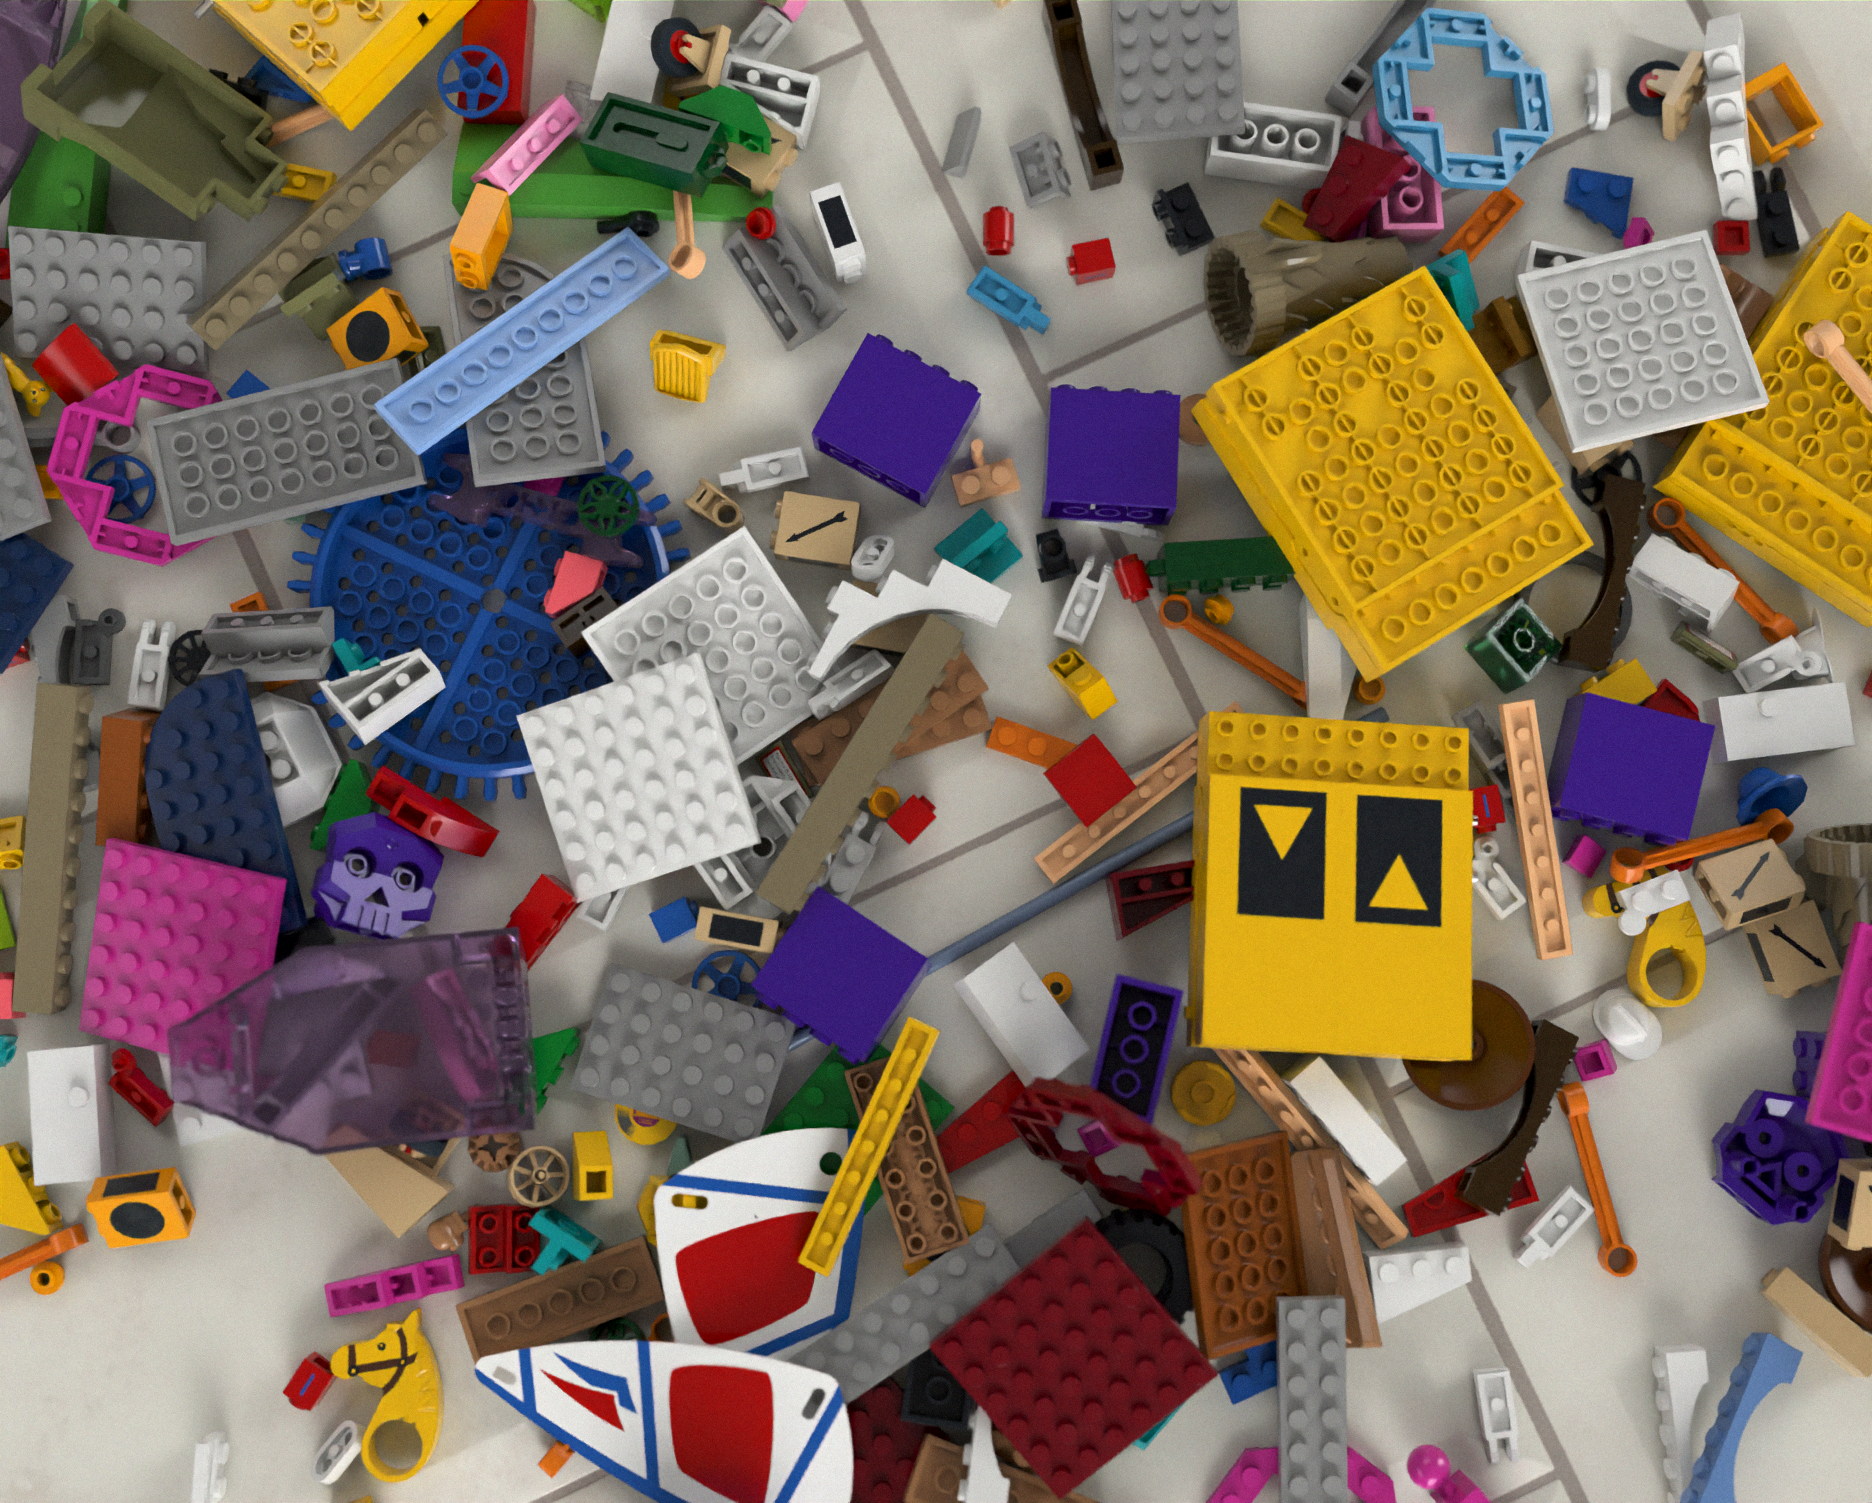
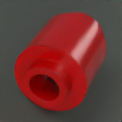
[983,206,1014,256]
[1113,553,1153,603]

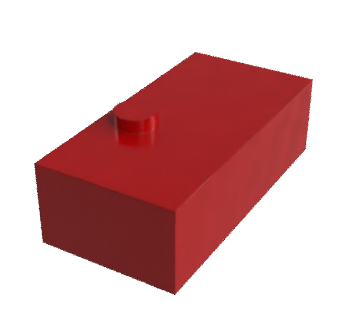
[457,0,536,125]

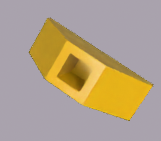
[0,1141,64,1235]

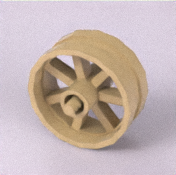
[506,1146,570,1208]

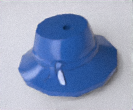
[1736,767,1808,826]

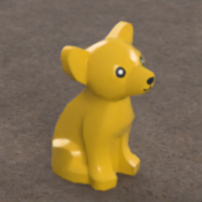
[1,352,54,417]

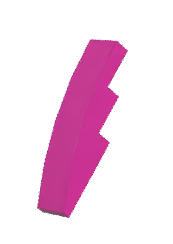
[324,1253,465,1318]

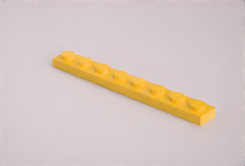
[798,1016,940,1277]

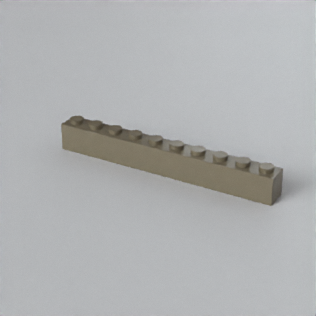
[185,108,448,351]
[756,613,965,915]
[12,682,94,1015]

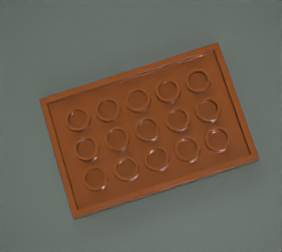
[1181,1130,1308,1360]

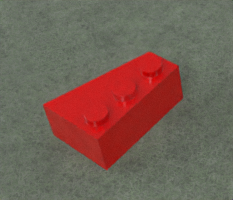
[488,874,582,977]

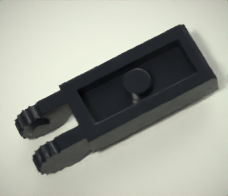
[1753,167,1800,258]

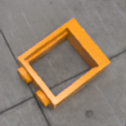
[1745,62,1824,167]
[449,183,513,291]

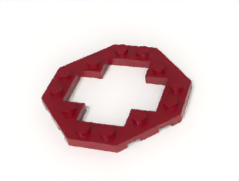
[1005,1077,1203,1217]

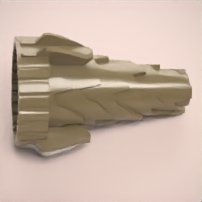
[1203,231,1413,359]
[1795,823,1872,970]

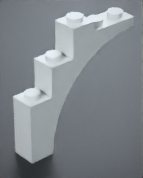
[1704,13,1758,221]
[806,559,1012,682]

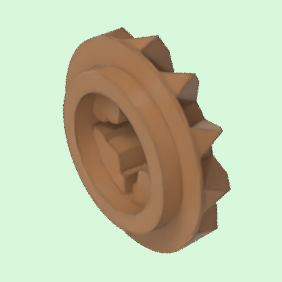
[467,1119,521,1173]

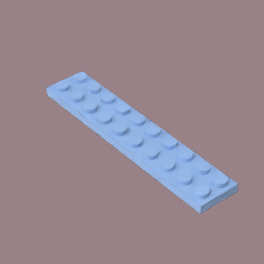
[374,227,670,456]

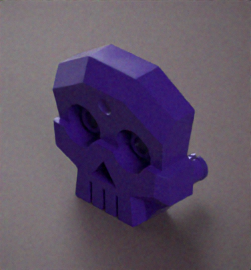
[310,812,444,944]
[1711,1089,1850,1225]

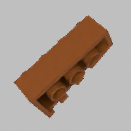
[95,708,162,846]

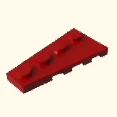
[936,1069,1026,1174]
[1401,1147,1540,1238]

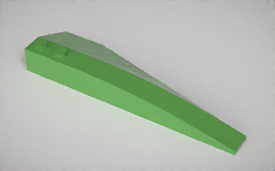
[5,0,128,249]
[452,123,773,222]

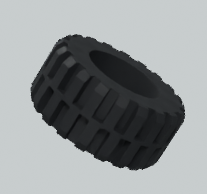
[1095,1208,1194,1326]

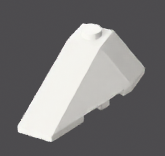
[1298,593,1357,720]

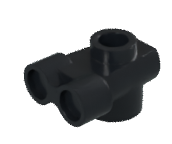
[1035,528,1077,583]

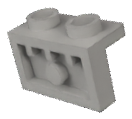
[1009,132,1071,208]

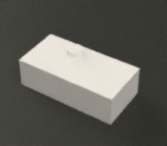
[590,0,686,110]
[1204,102,1342,189]
[1703,682,1856,764]
[953,942,1090,1087]
[27,1043,117,1186]
[1279,1054,1407,1186]

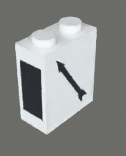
[810,181,867,284]

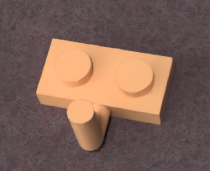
[951,439,1021,508]

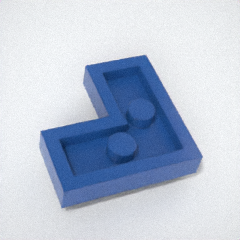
[1218,1340,1277,1405]

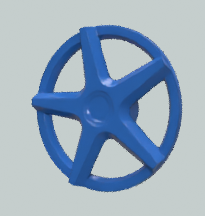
[437,45,509,119]
[85,454,156,524]
[692,950,761,1008]

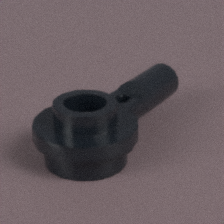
[597,211,660,237]

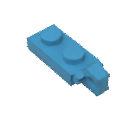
[966,265,1051,335]

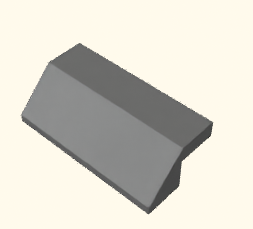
[722,205,847,351]
[199,606,335,682]

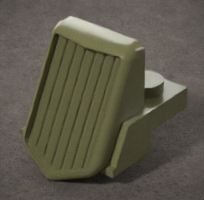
[278,252,360,340]

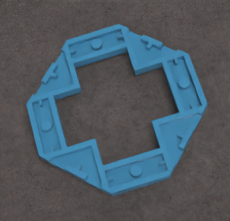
[1372,8,1554,191]

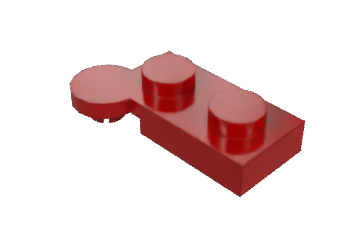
[108,1048,175,1127]

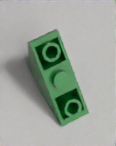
[678,85,772,155]
[309,759,381,852]
[508,1027,581,1119]

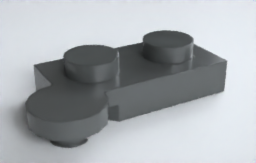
[72,608,126,685]

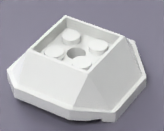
[250,692,345,829]
[694,775,832,919]

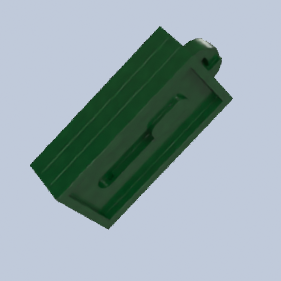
[579,92,729,198]
[1145,536,1296,596]

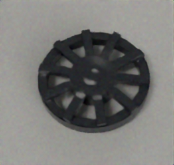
[168,630,211,687]

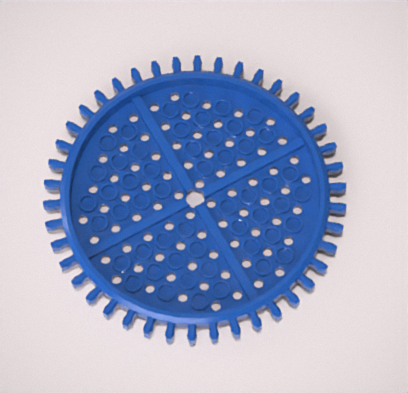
[287,422,692,802]

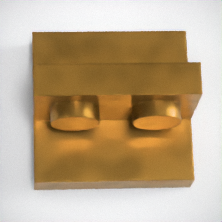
[1468,295,1539,376]

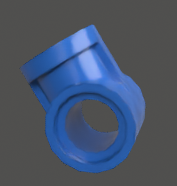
[338,238,393,282]

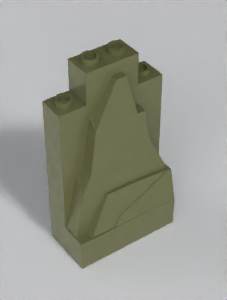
[20,0,289,222]

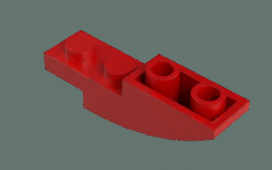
[365,766,500,858]

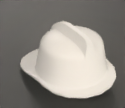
[1792,608,1834,683]
[1592,989,1663,1060]

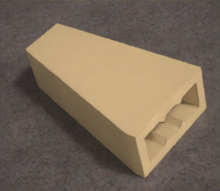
[319,1124,455,1238]
[1759,1266,1872,1378]

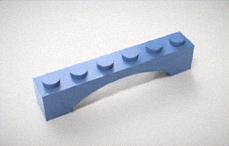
[1679,1333,1804,1503]

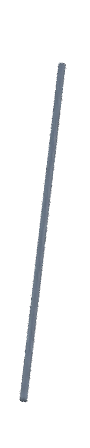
[788,707,1389,1053]

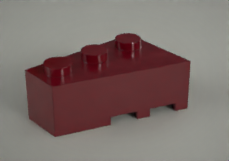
[1303,135,1412,243]
[1105,860,1195,941]

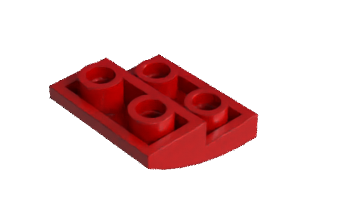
[31,323,120,406]
[1043,734,1137,828]
[468,1203,540,1275]

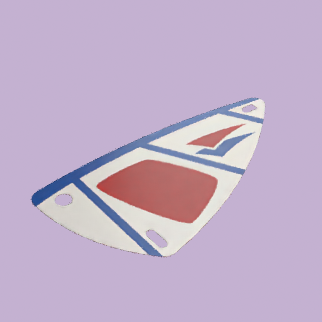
[654,1128,866,1362]
[475,1341,853,1503]

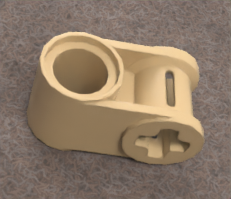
[682,477,745,535]

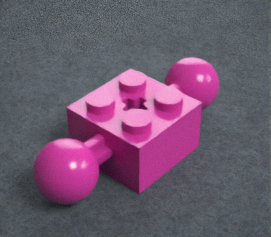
[1407,1444,1491,1503]

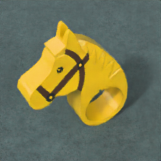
[1582,846,1706,1008]
[331,1307,444,1483]

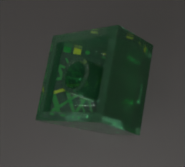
[1463,598,1563,695]

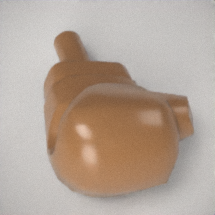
[427,1203,479,1252]

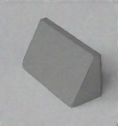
[942,107,981,179]

